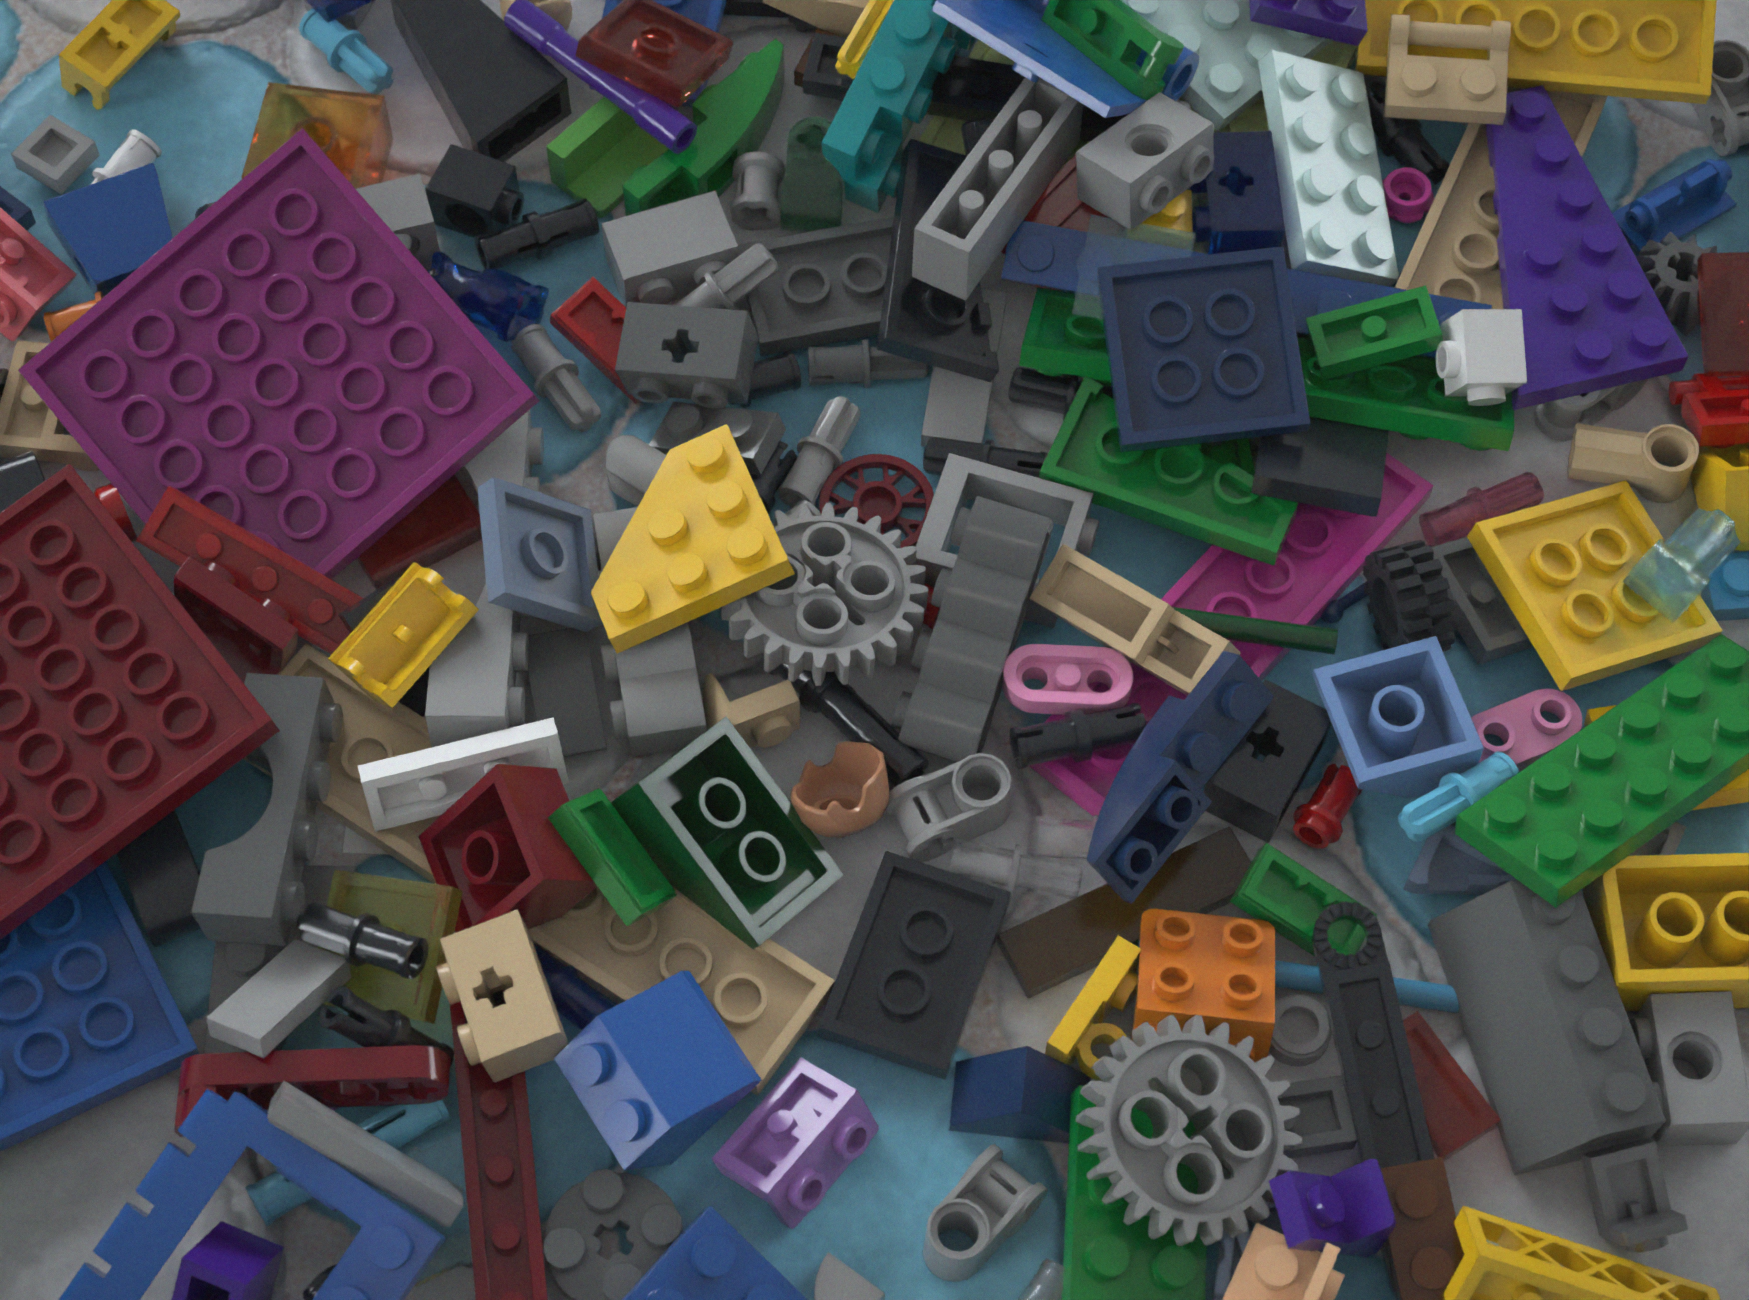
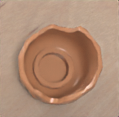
[790,741,889,838]

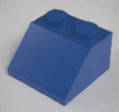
[553,971,762,1171]

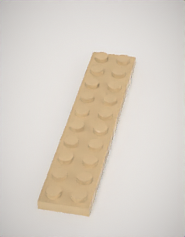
[243,643,835,1096]

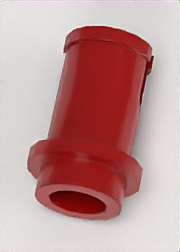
[1293,764,1363,849]

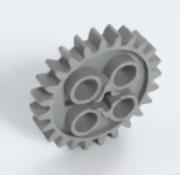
[721,503,928,686]
[1076,1015,1302,1246]

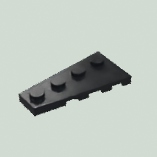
[877,139,999,382]

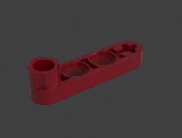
[174,1045,450,1138]

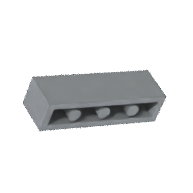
[912,78,1083,301]

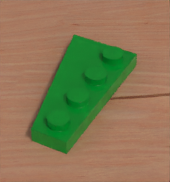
[1039,377,1298,566]

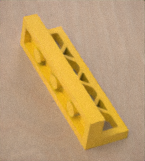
[1443,1206,1721,1300]

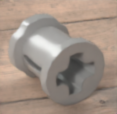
[730,152,785,230]

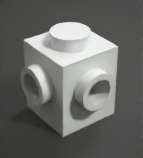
[1436,309,1527,406]

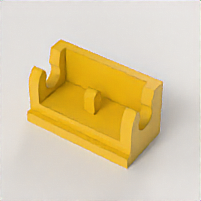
[58,0,180,110]
[328,562,479,708]

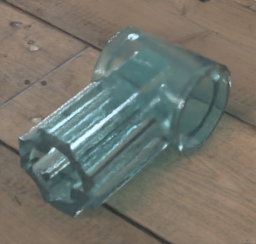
[1623,508,1741,623]

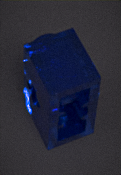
[1188,131,1285,254]

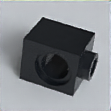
[425,144,524,238]

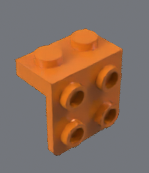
[1130,909,1275,1068]

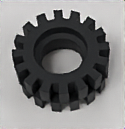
[1363,540,1457,652]

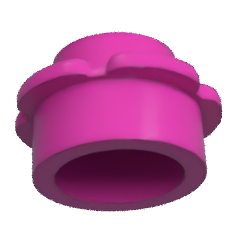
[1382,167,1434,223]

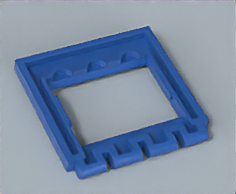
[58,1089,446,1300]

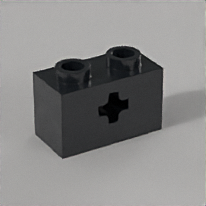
[1204,679,1332,843]

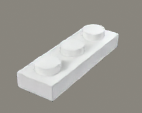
[358,717,569,832]

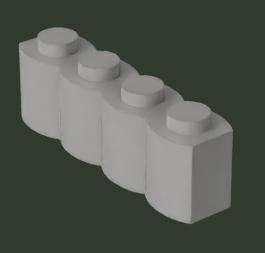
[593,507,707,757]

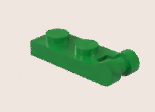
[1041,0,1184,101]

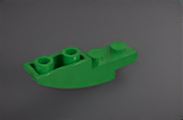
[622,38,785,216]

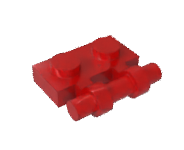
[1669,370,1749,449]

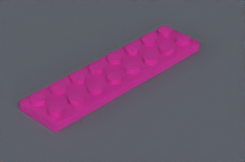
[1029,452,1434,819]

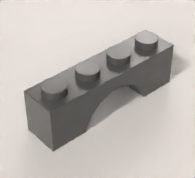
[191,673,343,946]

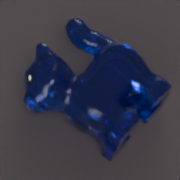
[427,251,549,342]

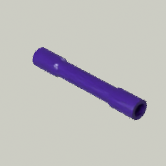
[504,0,697,154]

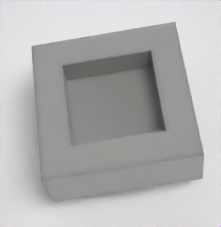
[11,115,100,195]

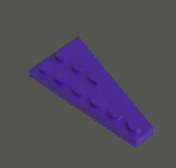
[1486,85,1689,410]

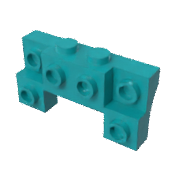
[822,0,976,213]

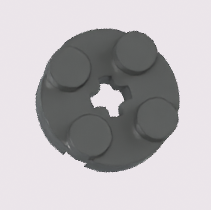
[544,1169,683,1300]

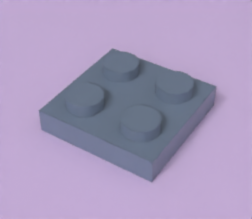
[477,477,602,632]

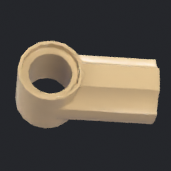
[1567,423,1699,503]

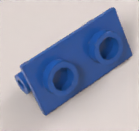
[1612,159,1737,253]

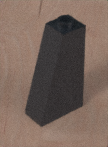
[391,0,572,162]

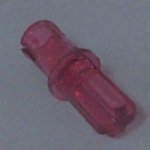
[1419,472,1545,547]

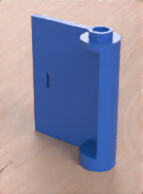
[932,0,1199,118]

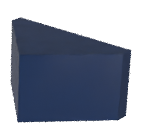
[949,1046,1091,1144]

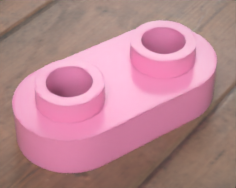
[1002,644,1133,715]
[1471,688,1583,772]

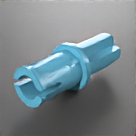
[299,6,394,95]
[1398,751,1519,842]

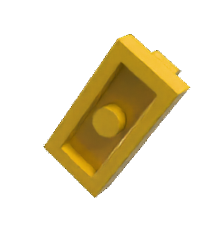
[1045,935,1141,1081]

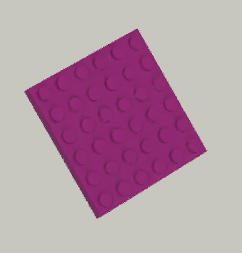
[18,128,539,579]

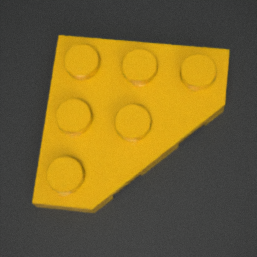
[591,424,795,654]

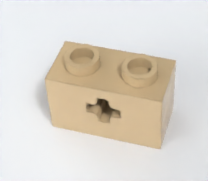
[436,909,569,1083]

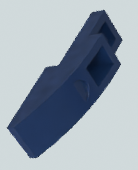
[1087,651,1274,904]

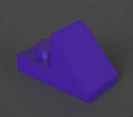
[1269,1159,1396,1258]

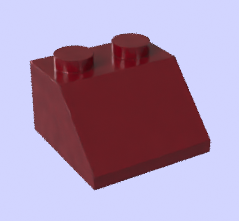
[418,764,597,933]

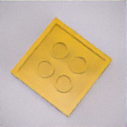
[1467,480,1723,691]

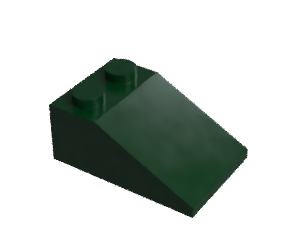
[611,716,844,949]

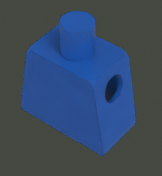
[43,163,173,296]

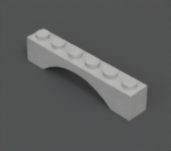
[425,410,544,747]

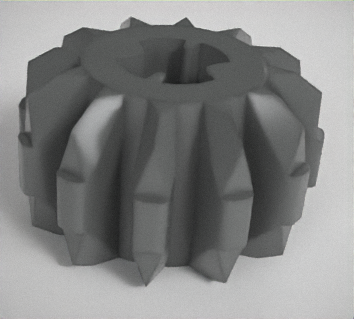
[1636,231,1731,337]

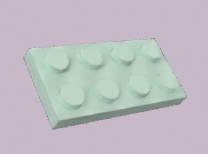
[1258,50,1399,287]

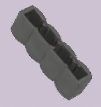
[892,496,1054,762]

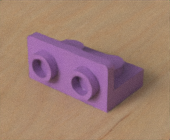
[711,1058,879,1229]

